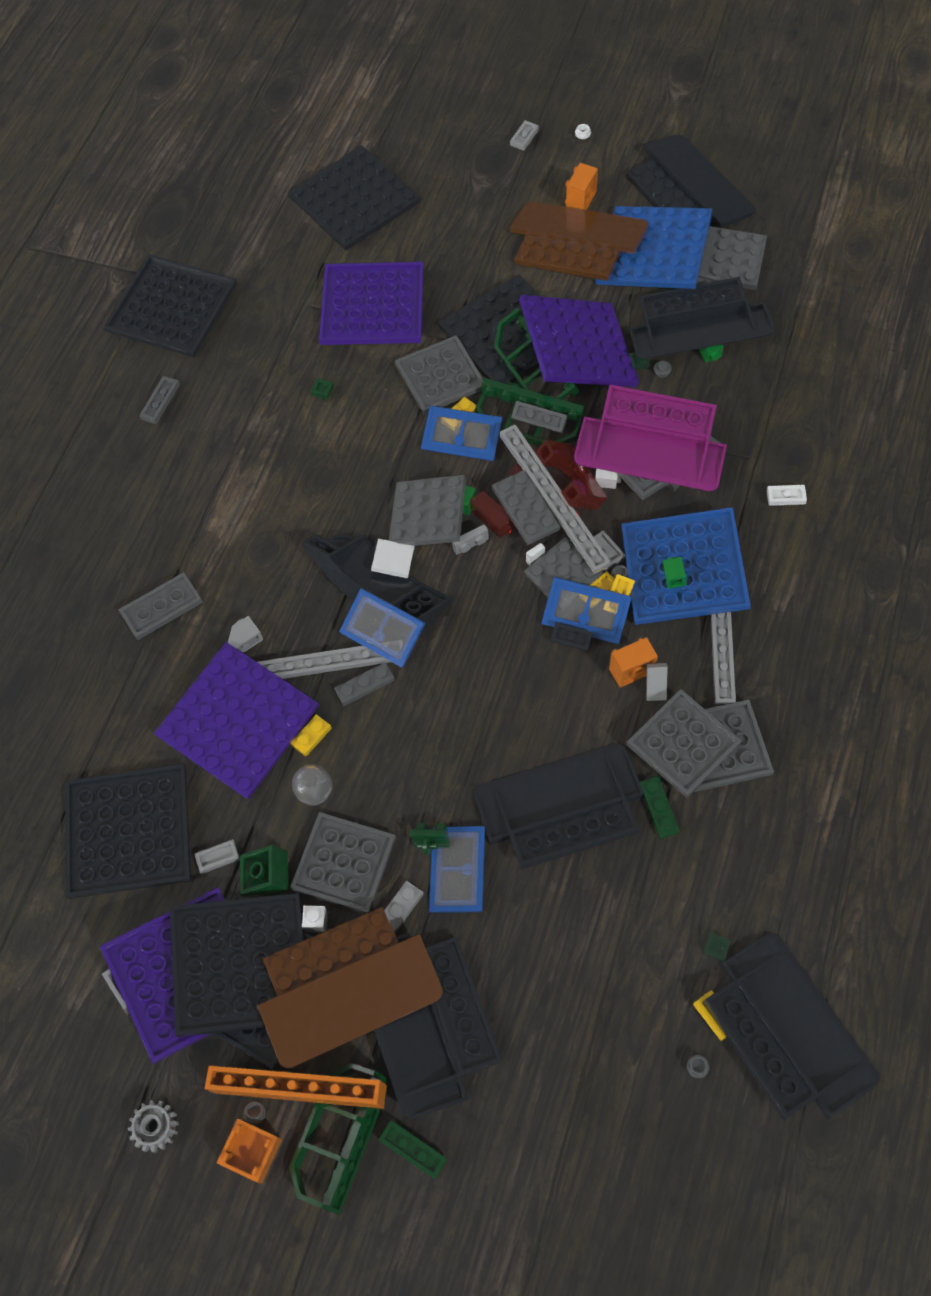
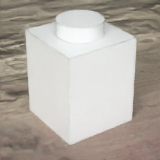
[594,469,621,489]
[302,906,328,933]

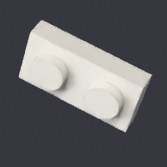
[767,485,807,506]

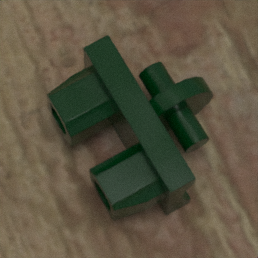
[409,823,450,855]

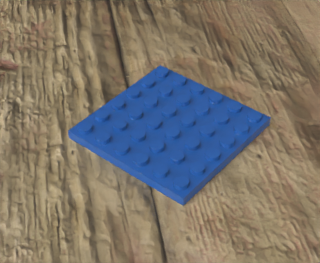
[596,206,712,289]
[621,507,751,625]

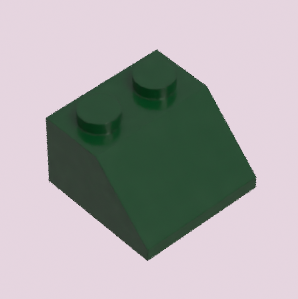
[240,845,288,896]

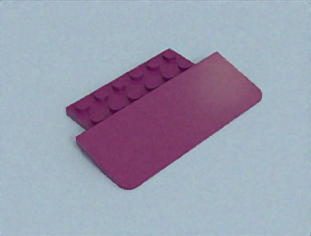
[574,385,727,491]

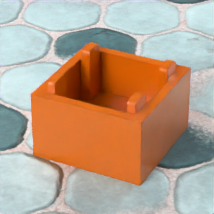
[565,163,598,210]
[609,637,658,688]
[217,1118,282,1184]

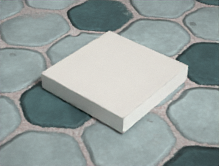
[371,539,414,578]

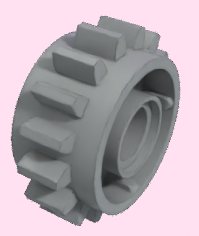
[128,1100,179,1153]

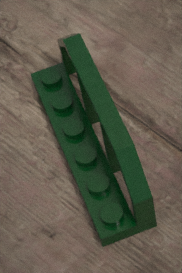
[494,308,581,400]
[476,378,584,450]
[289,1063,391,1215]

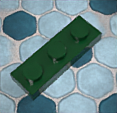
[640,776,680,840]
[379,1120,448,1180]

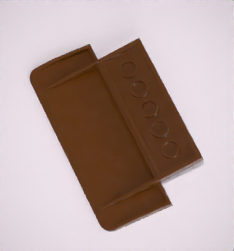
[510,201,648,281]
[257,907,443,1068]

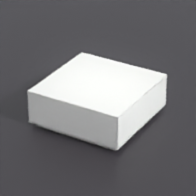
[526,543,545,566]

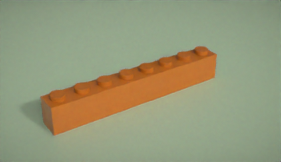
[205,1066,387,1109]

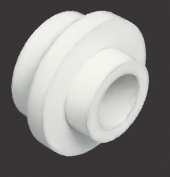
[575,124,591,139]

